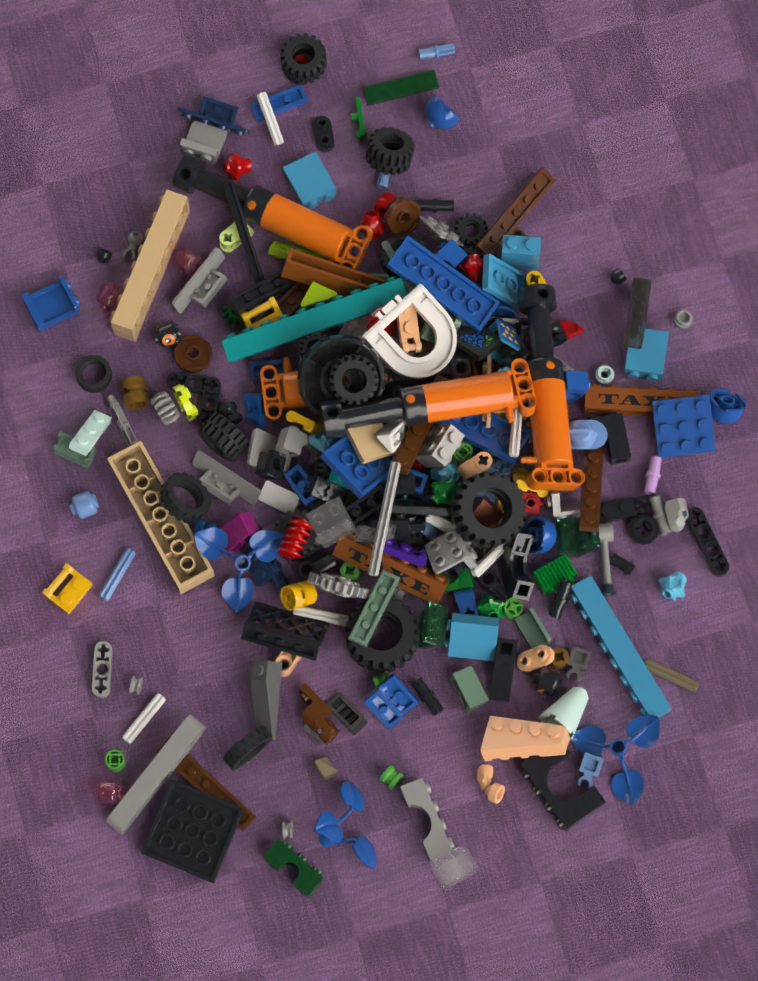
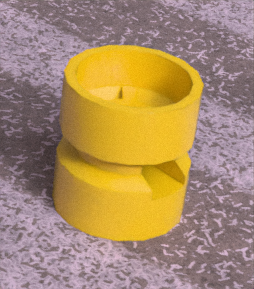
[280,580,317,611]

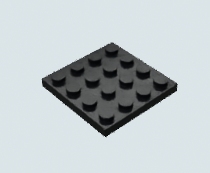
[141,779,245,884]

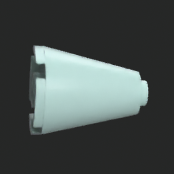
[539,687,589,741]

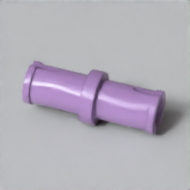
[643,456,663,496]

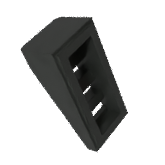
[326,692,368,735]

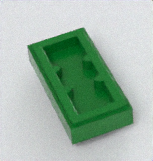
[444,568,474,593]

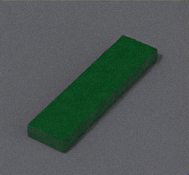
[363,70,439,106]

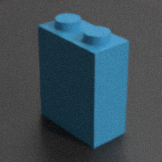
[283,151,336,210]
[501,235,541,271]
[623,326,669,382]
[445,613,499,661]

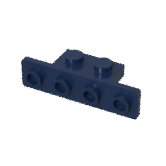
[178,96,250,136]
[241,525,290,593]

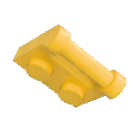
[240,296,283,329]
[286,411,323,434]
[512,467,549,498]
[41,563,93,615]

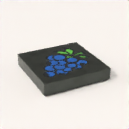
[456,326,504,361]

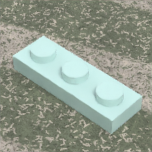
[69,410,112,456]

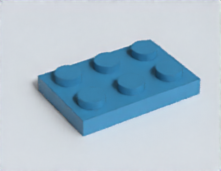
[482,253,526,310]

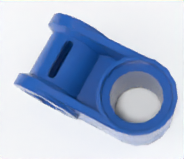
[453,588,478,615]

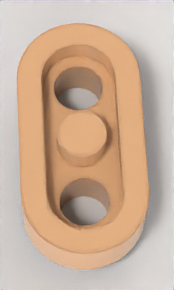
[516,645,554,672]

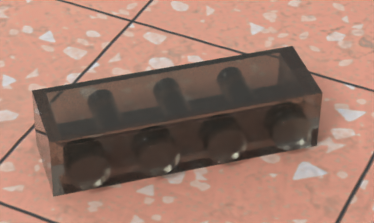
[623,277,652,349]

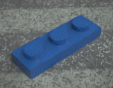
[250,84,308,123]

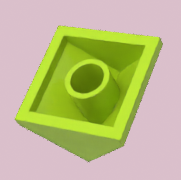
[301,281,338,310]

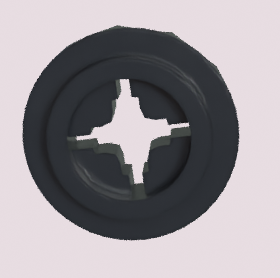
[628,515,659,545]

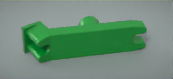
[350,97,367,142]

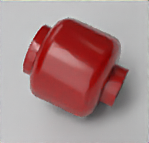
[373,192,398,220]

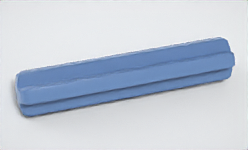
[99,548,136,601]

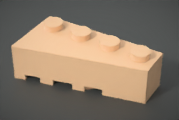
[481,716,570,761]

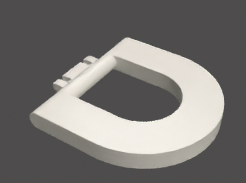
[362,284,457,379]

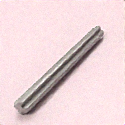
[368,461,401,577]

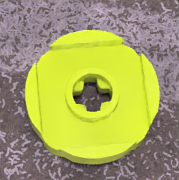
[172,384,199,422]

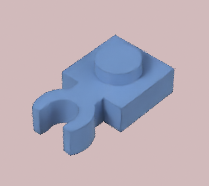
[578,752,604,789]

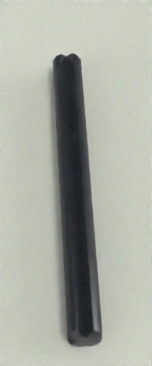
[224,183,264,284]

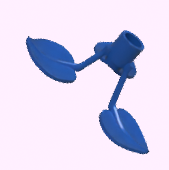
[195,527,284,612]
[572,715,660,805]
[314,781,376,869]

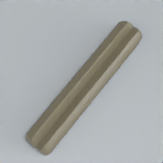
[645,659,699,692]

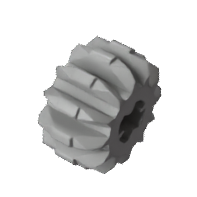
[151,391,180,425]

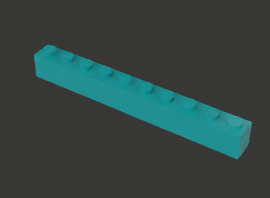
[222,276,407,364]

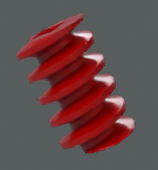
[277,515,313,559]

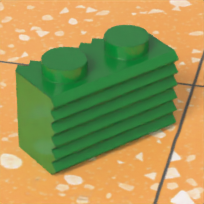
[532,554,577,596]

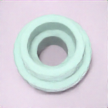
[595,365,614,384]

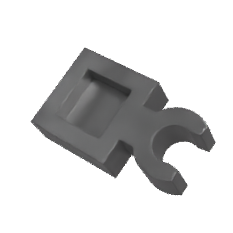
[566,646,592,683]

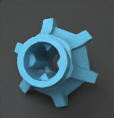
[430,462,460,482]
[658,571,687,601]

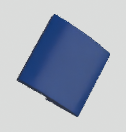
[364,673,419,729]

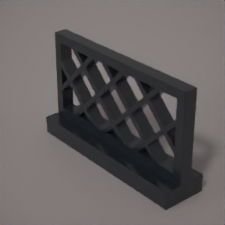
[241,601,330,661]

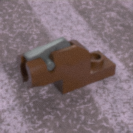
[299,683,340,745]

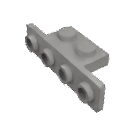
[171,247,228,314]
[192,450,261,505]

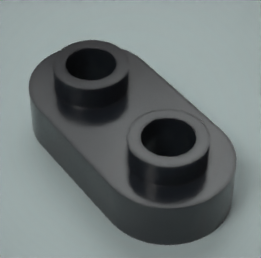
[313,116,334,153]

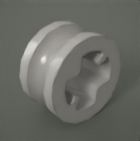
[129,676,143,695]
[282,821,293,839]

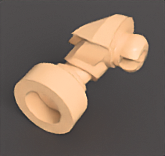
[477,764,505,804]

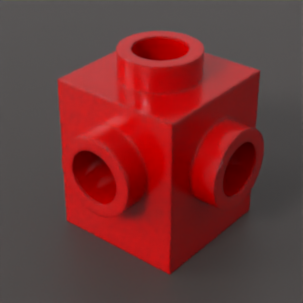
[521,490,544,516]

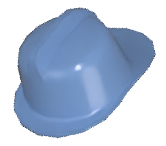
[569,419,608,450]

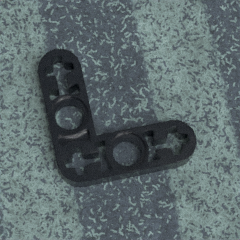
[167,372,221,427]

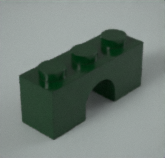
[263,839,324,899]

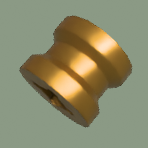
[550,647,569,670]

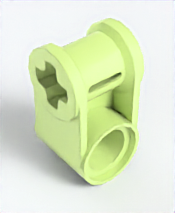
[219,221,254,253]

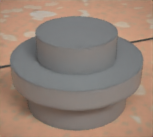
[674,310,693,329]

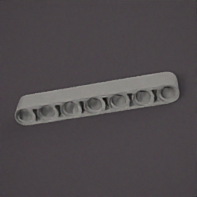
[106,714,206,835]

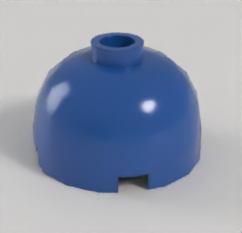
[424,94,460,130]
[710,388,746,424]
[521,515,557,554]

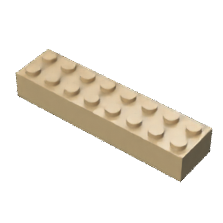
[109,190,190,342]
[107,441,215,594]

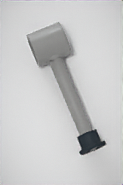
[592,522,617,596]

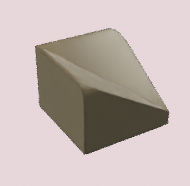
[314,757,337,781]

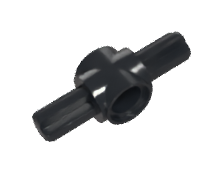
[466,561,511,603]

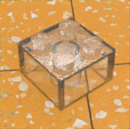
[430,846,478,892]

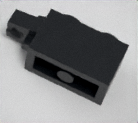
[370,510,426,541]

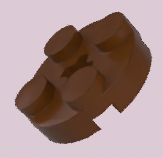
[384,197,421,235]
[174,335,213,373]

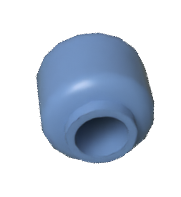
[69,491,100,519]

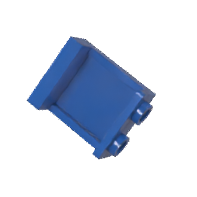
[21,276,81,332]

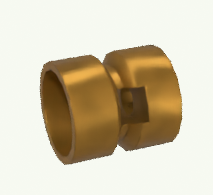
[121,376,149,410]

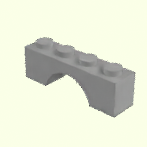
[400,778,454,863]

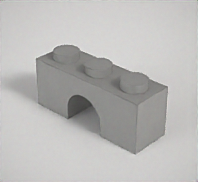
[275,426,331,470]

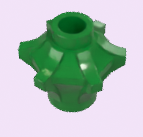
[431,477,458,506]
[477,595,505,618]

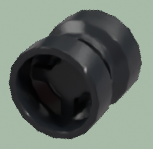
[551,321,568,347]
[218,401,243,425]

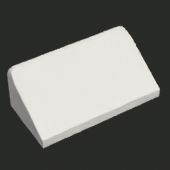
[377,420,406,453]
[258,480,301,514]

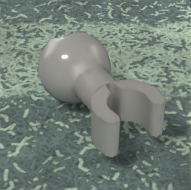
[122,231,143,261]

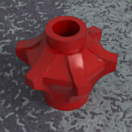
[223,153,252,181]
[359,210,387,240]
[459,254,483,281]

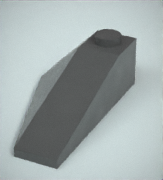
[247,660,282,741]

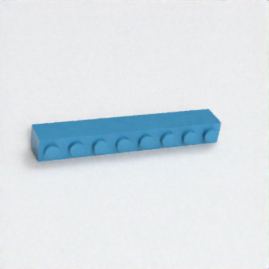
[569,575,671,718]

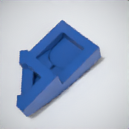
[242,392,265,430]

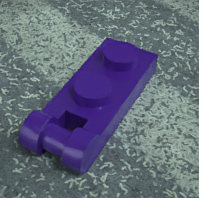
[383,536,428,567]

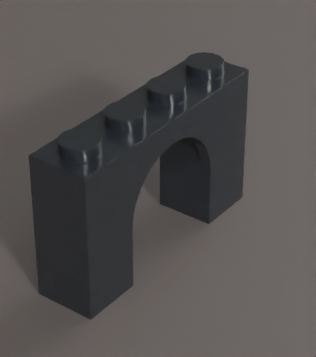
[569,412,631,467]
[519,748,606,831]

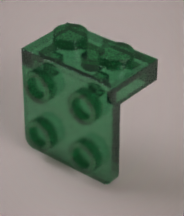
[555,517,600,558]
[418,602,449,649]

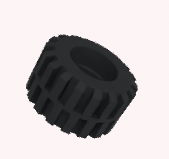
[280,33,327,85]
[365,127,415,176]
[329,354,378,405]
[198,413,249,462]
[273,509,322,562]

